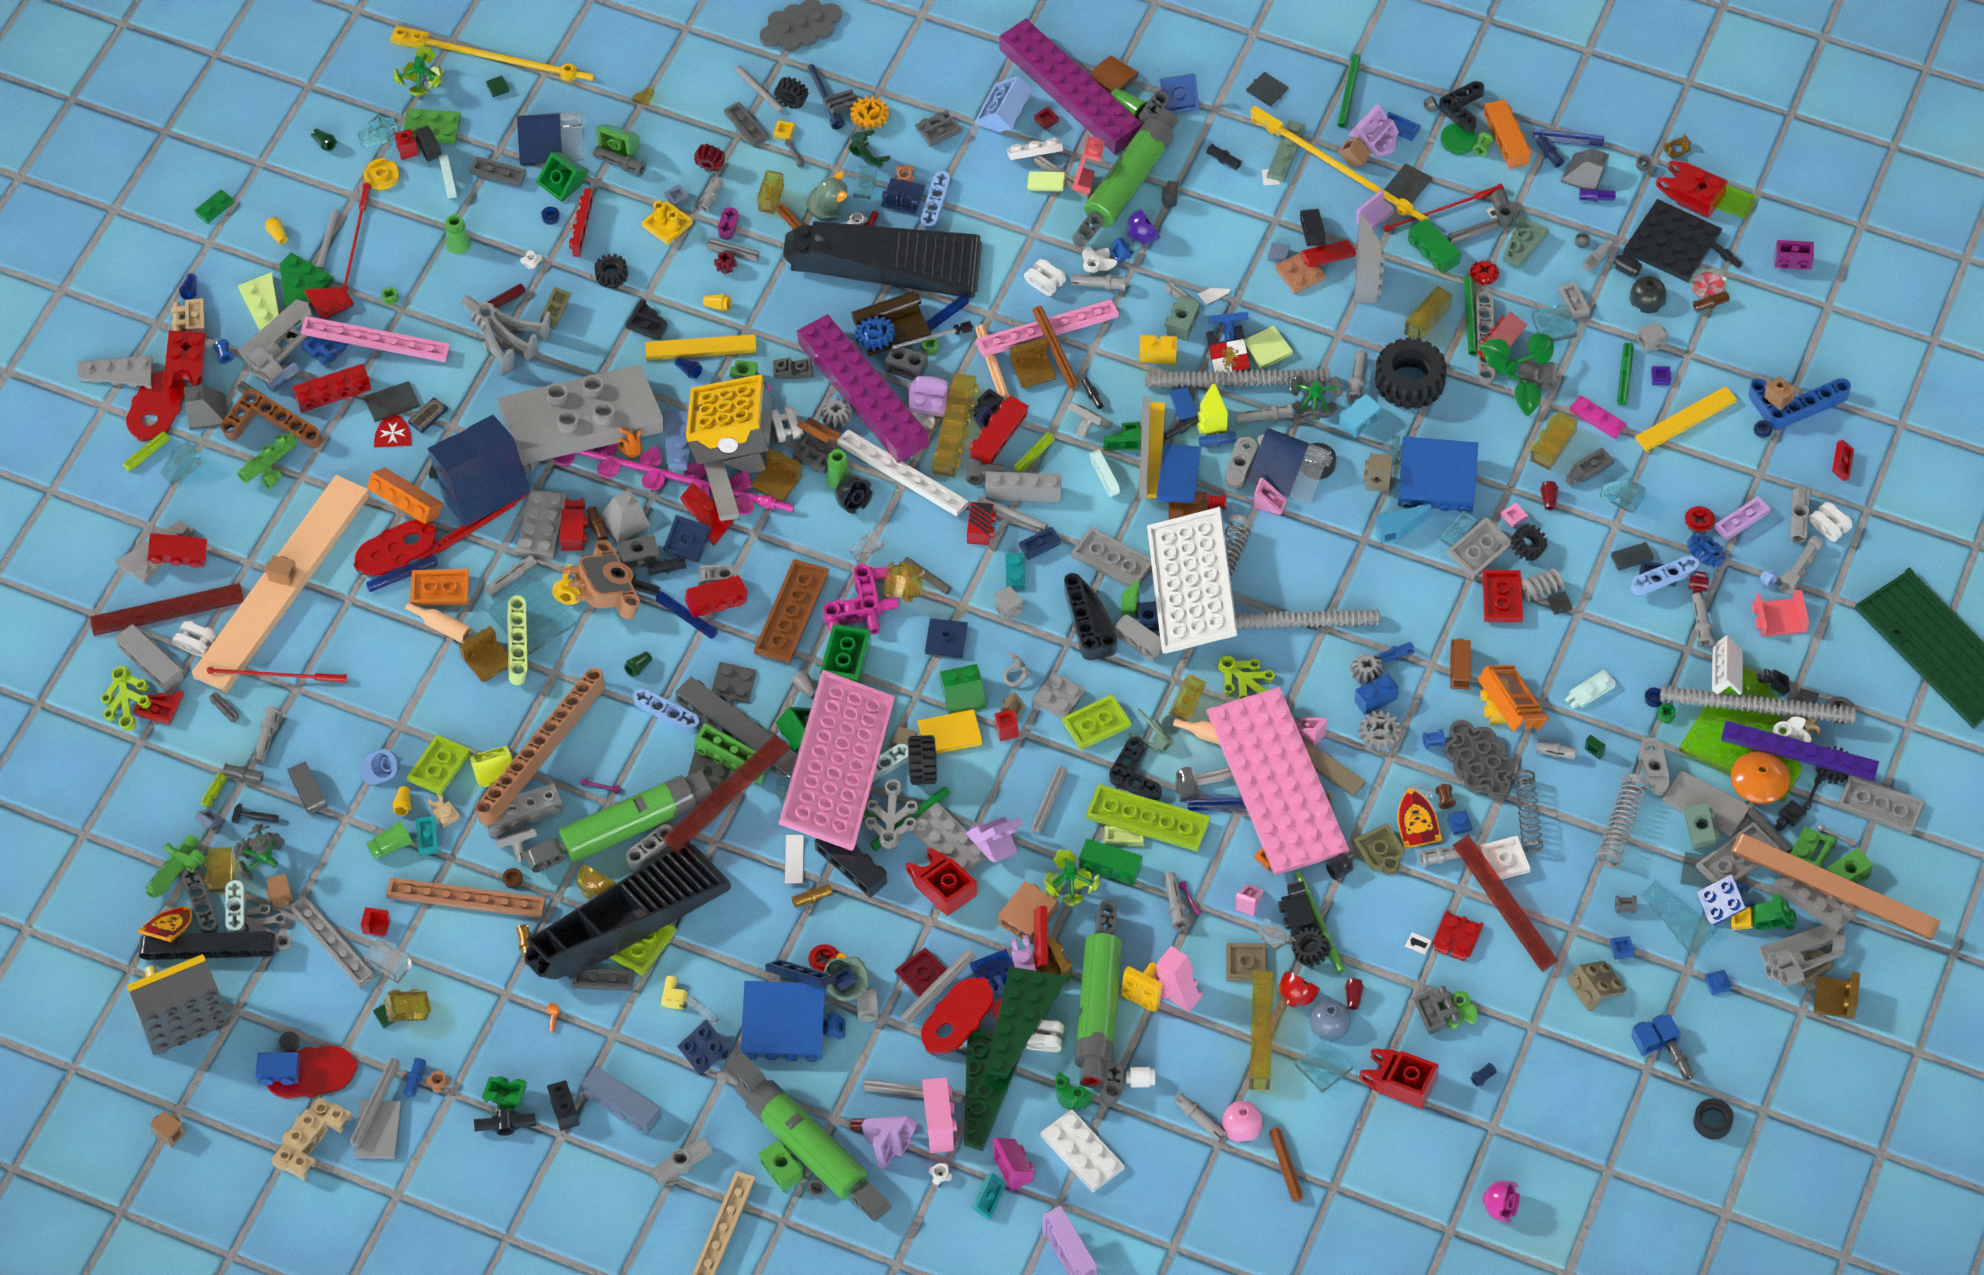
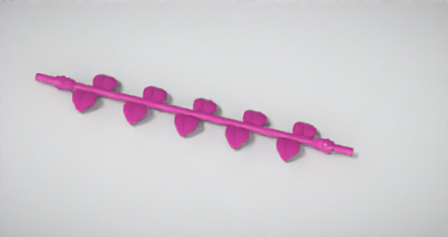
[552,443,795,515]

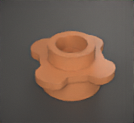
[896,165,914,182]
[426,1070,450,1093]

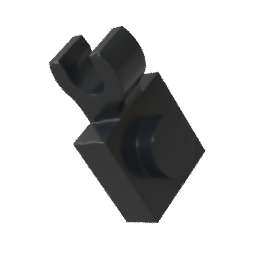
[973,388,1004,418]
[1757,669,1790,695]
[1774,800,1807,832]

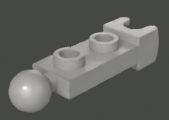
[1779,536,1823,595]

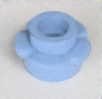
[1760,570,1778,588]

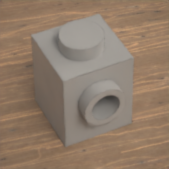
[1637,321,1667,353]
[994,586,1023,620]

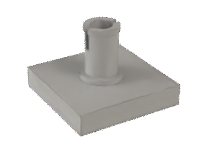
[1067,402,1113,438]
[494,827,537,862]

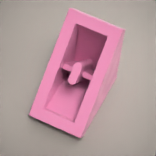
[1254,478,1287,515]
[1296,718,1327,747]
[1235,884,1265,917]

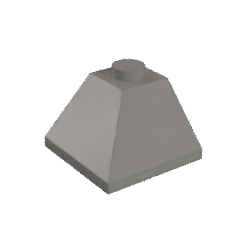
[600,489,651,543]

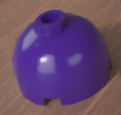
[1127,208,1161,245]

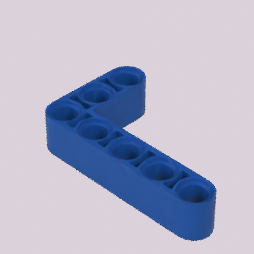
[1748,378,1851,430]

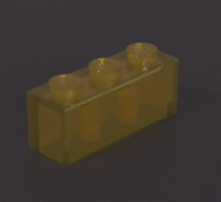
[1404,286,1453,340]
[1529,411,1578,470]

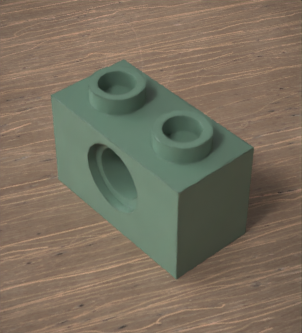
[1164,296,1200,341]
[1684,802,1719,850]

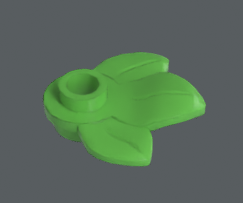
[1439,991,1477,1030]

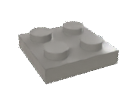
[1032,672,1086,719]

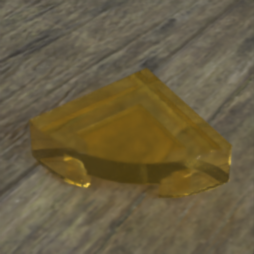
[632,88,654,106]

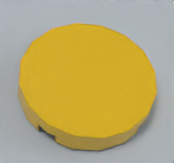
[363,158,400,190]

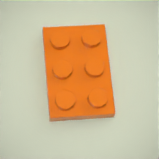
[410,569,470,606]

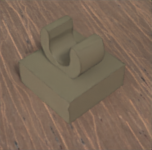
[999,693,1025,720]

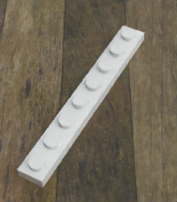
[837,429,969,517]

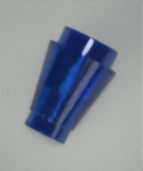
[179,273,197,300]
[675,356,702,379]

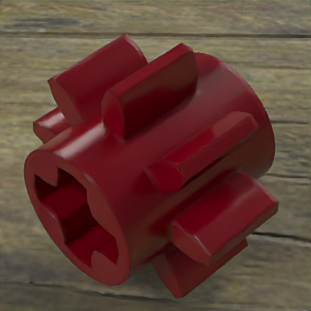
[714,251,737,275]
[1688,571,1709,594]

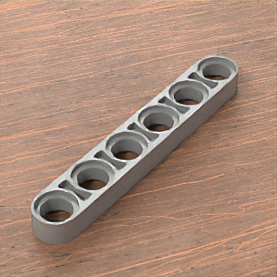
[1476,291,1495,385]

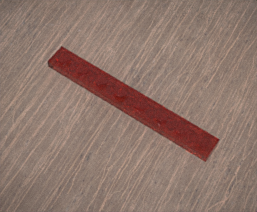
[90,583,244,636]
[663,734,790,854]
[1452,834,1558,972]

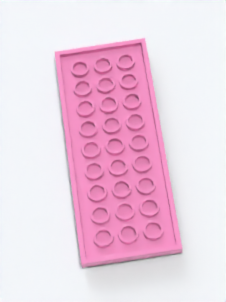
[778,670,895,851]
[1207,687,1349,876]

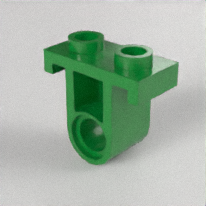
[1752,894,1796,930]

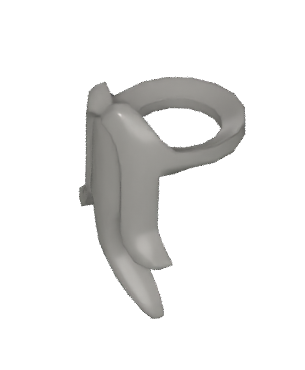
[1003,652,1031,688]

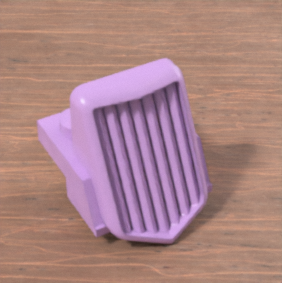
[1349,104,1399,157]
[908,376,948,417]
[966,817,1023,862]
[862,1116,917,1170]

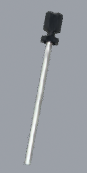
[892,321,973,349]

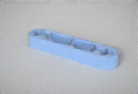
[921,171,950,231]
[1631,556,1699,595]
[633,689,700,733]

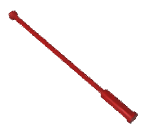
[341,183,372,290]
[1383,183,1504,232]
[207,667,347,684]

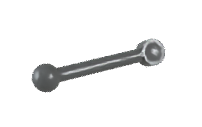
[785,139,804,167]

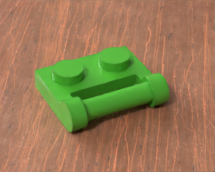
[1790,826,1837,869]

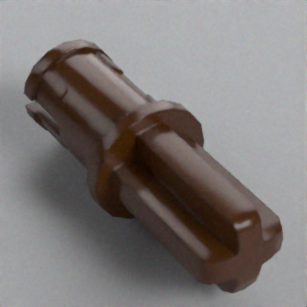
[1692,291,1730,313]
[586,506,609,541]

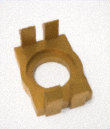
[1663,134,1691,159]

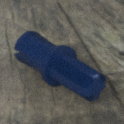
[1536,137,1564,168]

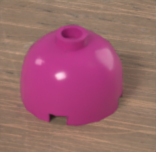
[1482,1180,1520,1222]

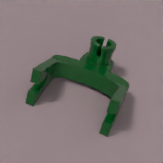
[848,130,891,168]

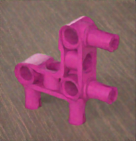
[823,564,899,635]

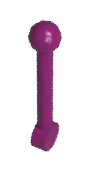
[581,778,620,794]
[1179,881,1201,915]

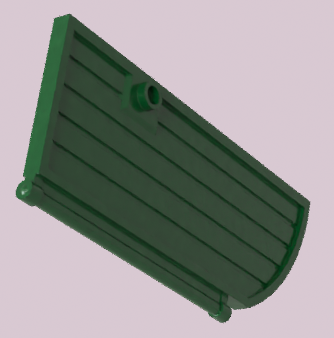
[1854,567,1984,729]

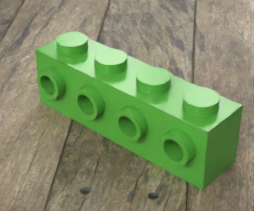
[694,723,773,785]

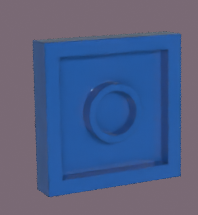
[1160,73,1199,113]
[1208,312,1249,341]

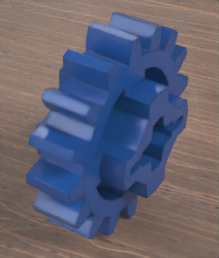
[855,316,895,351]
[1687,533,1726,568]

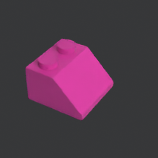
[993,1138,1035,1191]

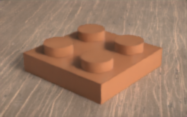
[1275,253,1326,294]

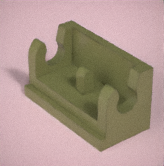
[540,287,571,330]

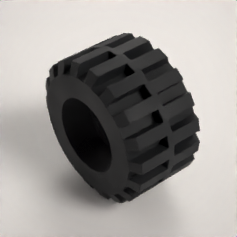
[908,735,937,785]

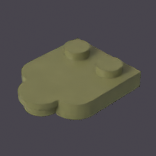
[1353,823,1404,875]

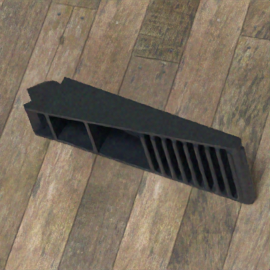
[783,221,982,298]
[524,840,731,980]

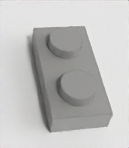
[1558,282,1590,319]

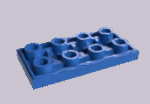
[1157,444,1201,503]

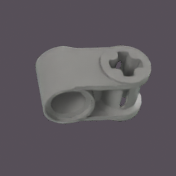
[698,565,734,586]

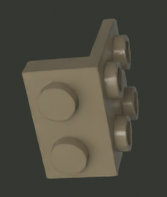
[1566,961,1626,1011]

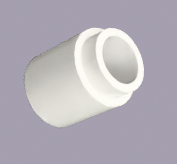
[1126,1067,1155,1088]

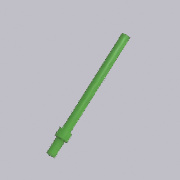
[1295,871,1345,974]

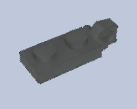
[1565,448,1614,487]

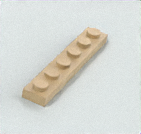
[692,1171,756,1275]

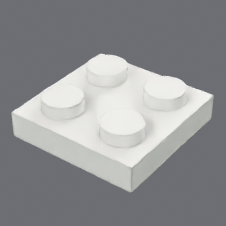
[1480,836,1531,882]

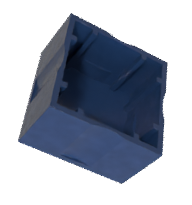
[427,415,531,526]

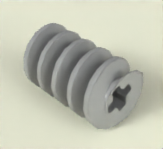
[1521,568,1565,602]

